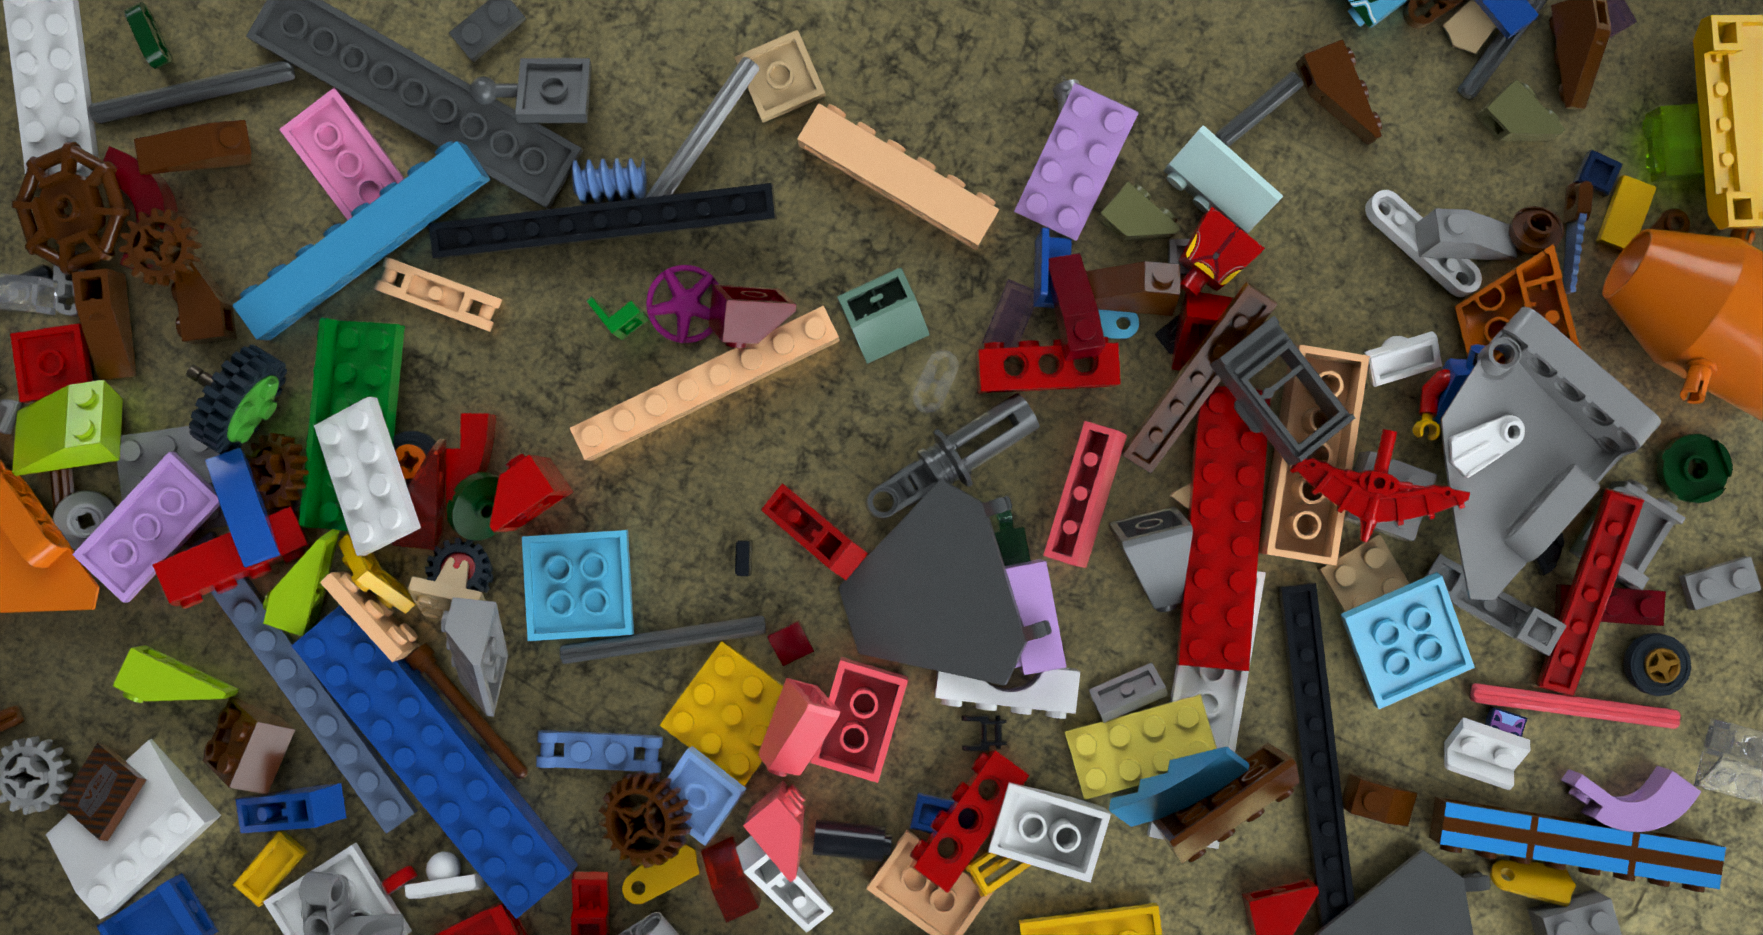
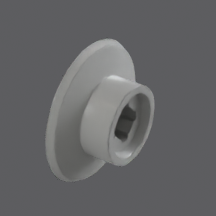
[52,490,117,551]

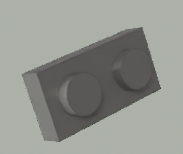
[449,0,526,63]

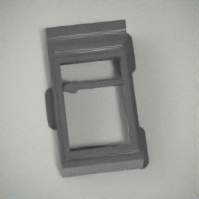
[1210,316,1355,466]

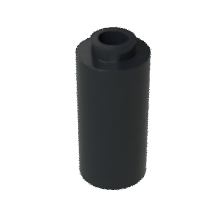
[813,819,892,862]

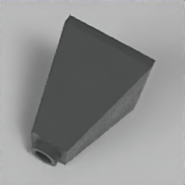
[1109,506,1193,612]

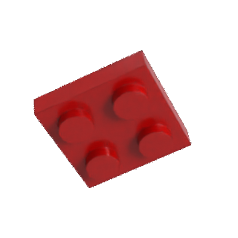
[10,323,93,403]

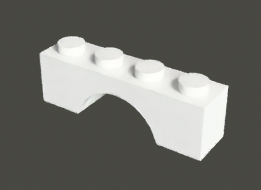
[934,667,1080,719]

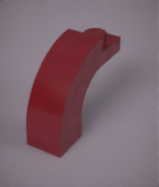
[103,146,179,269]

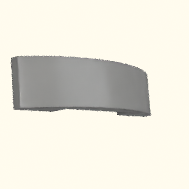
[1425,553,1567,656]

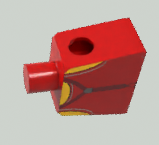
[1179,207,1265,297]

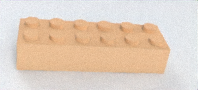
[1259,345,1370,566]

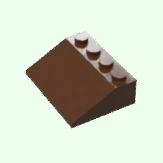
[1152,743,1300,863]

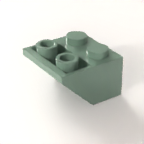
[837,267,930,364]

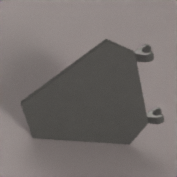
[838,480,1052,686]
[1313,849,1491,935]

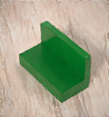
[586,296,649,340]

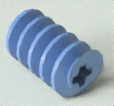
[572,158,647,204]

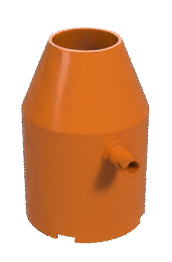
[1602,229,1763,422]

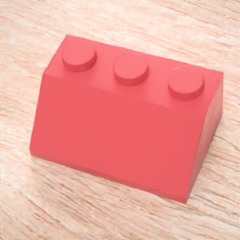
[743,781,806,883]

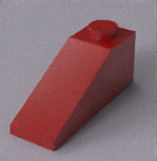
[761,483,868,580]

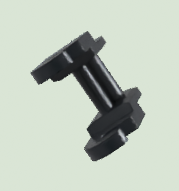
[961,714,1007,751]

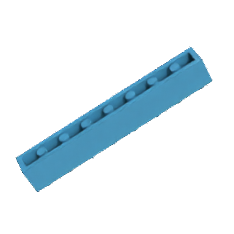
[232,141,491,340]

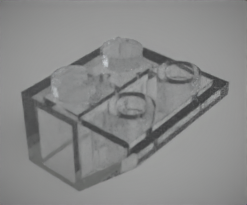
[1694,718,1763,804]

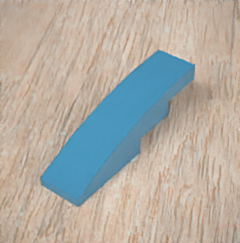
[1109,746,1249,827]

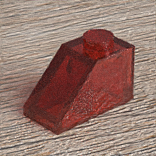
[701,835,762,923]

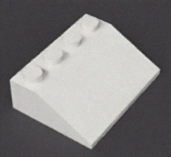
[46,739,221,920]

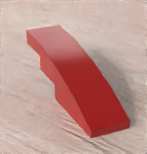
[571,872,610,935]

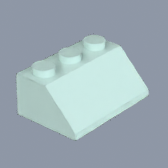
[1163,125,1283,234]

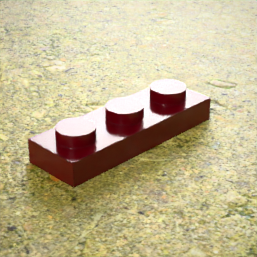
[1554,584,1666,626]

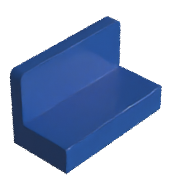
[1033,228,1072,308]

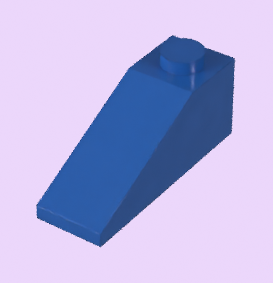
[235,783,347,833]

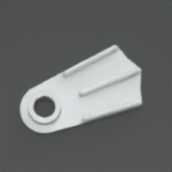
[1448,415,1525,478]

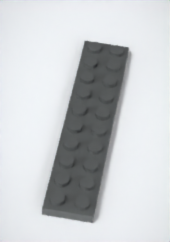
[246,0,583,209]

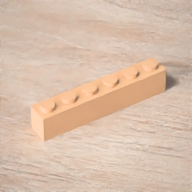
[797,103,999,250]

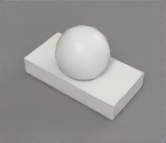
[1364,331,1442,387]
[405,851,485,899]

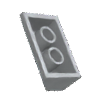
[441,597,509,717]

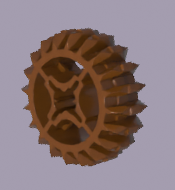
[598,771,692,868]

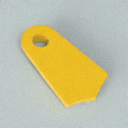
[622,844,700,904]
[1490,860,1576,907]

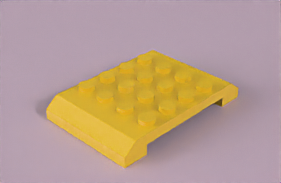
[1693,15,1763,230]

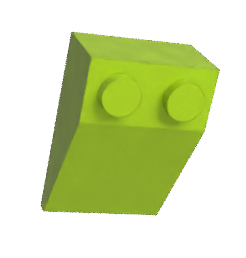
[12,380,123,476]

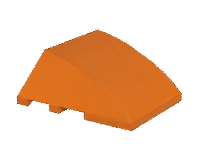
[1454,244,1582,364]

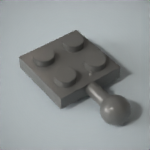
[470,58,592,123]

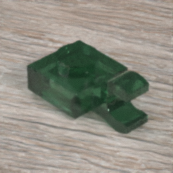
[994,510,1031,566]

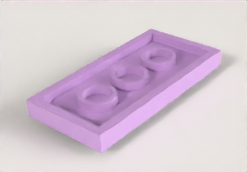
[1014,82,1139,241]
[72,452,220,603]

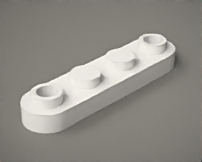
[1365,190,1482,297]

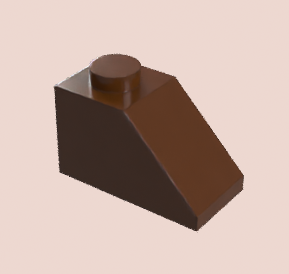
[1342,773,1418,827]

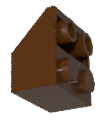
[202,697,295,795]

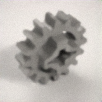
[0,736,73,815]

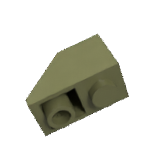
[1475,79,1566,142]
[1096,182,1180,242]

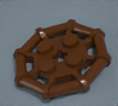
[12,141,130,275]

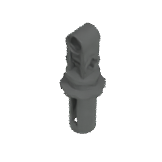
[866,393,1040,518]

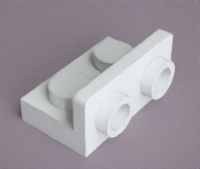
[1444,717,1531,790]

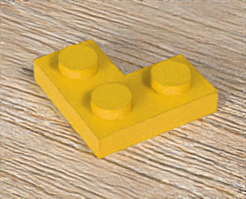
[338,533,416,614]

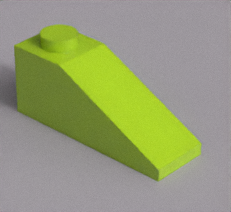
[263,529,340,636]
[113,645,239,703]

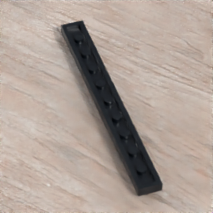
[429,183,777,259]
[1278,583,1355,929]

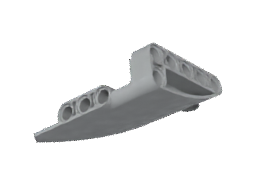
[1440,306,1661,601]

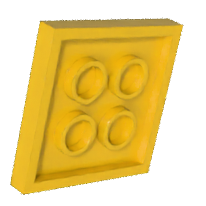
[659,641,783,786]

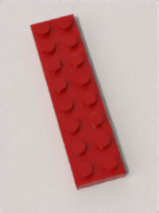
[1176,386,1271,671]

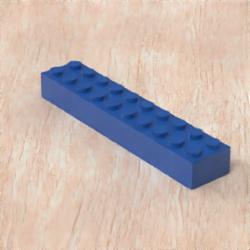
[291,605,578,919]

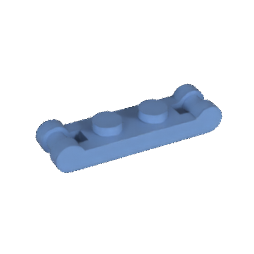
[536,730,663,773]

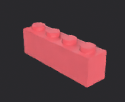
[1043,421,1127,568]

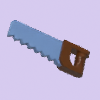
[1563,181,1593,294]

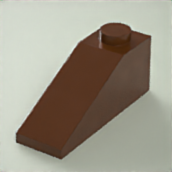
[134,120,252,175]
[1086,261,1181,316]

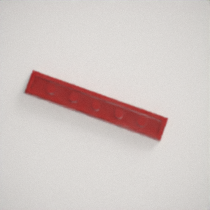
[1536,488,1645,697]

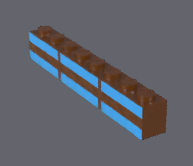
[1429,796,1726,893]

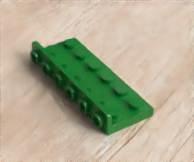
[299,318,405,531]

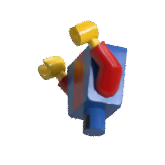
[1413,344,1485,440]

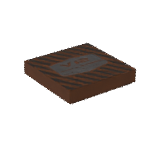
[59,743,147,841]

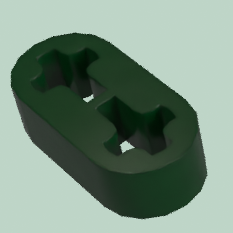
[124,2,172,69]

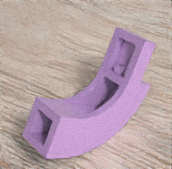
[1561,766,1701,832]

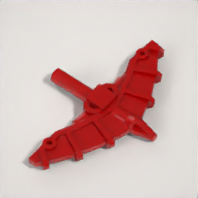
[1289,429,1470,542]

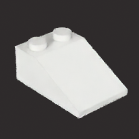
[988,782,1111,882]

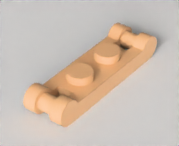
[373,257,502,332]

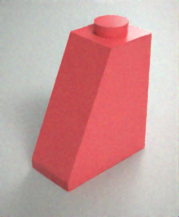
[758,678,841,777]

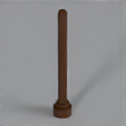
[405,642,528,779]

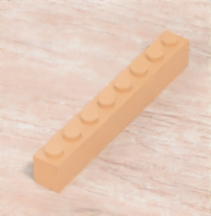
[570,305,840,461]

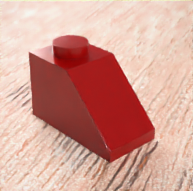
[1241,878,1319,935]

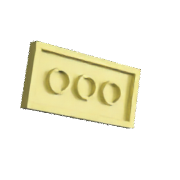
[1065,694,1217,800]

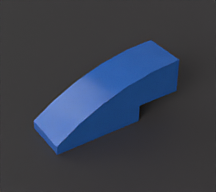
[205,448,280,568]

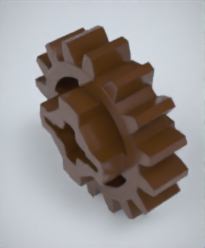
[119,208,202,287]
[245,433,309,510]

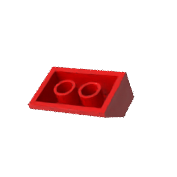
[490,453,573,532]

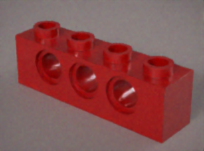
[975,337,1121,394]
[909,750,1030,893]

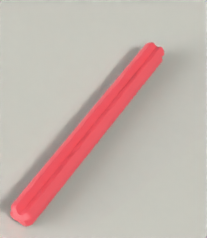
[1470,683,1681,729]

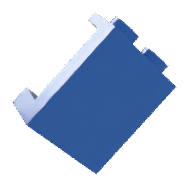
[97,873,219,935]

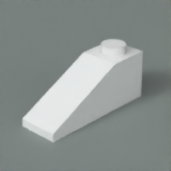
[736,836,834,933]

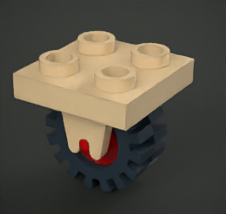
[408,538,493,619]

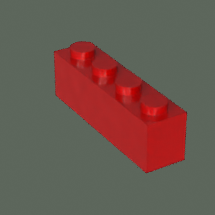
[152,506,311,609]

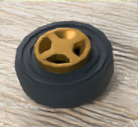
[1623,633,1692,696]

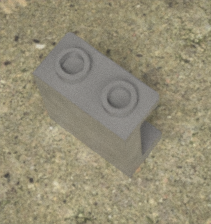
[1569,479,1686,590]

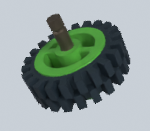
[186,345,287,454]

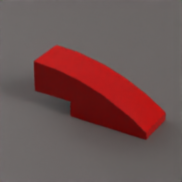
[446,413,496,519]

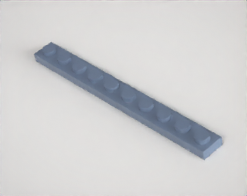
[186,532,418,834]

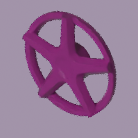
[646,265,719,343]

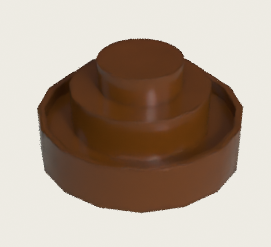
[1509,206,1564,255]

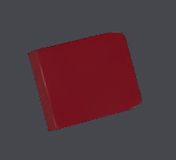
[767,620,814,666]

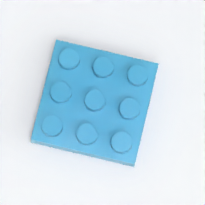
[522,530,634,641]
[1340,572,1475,709]

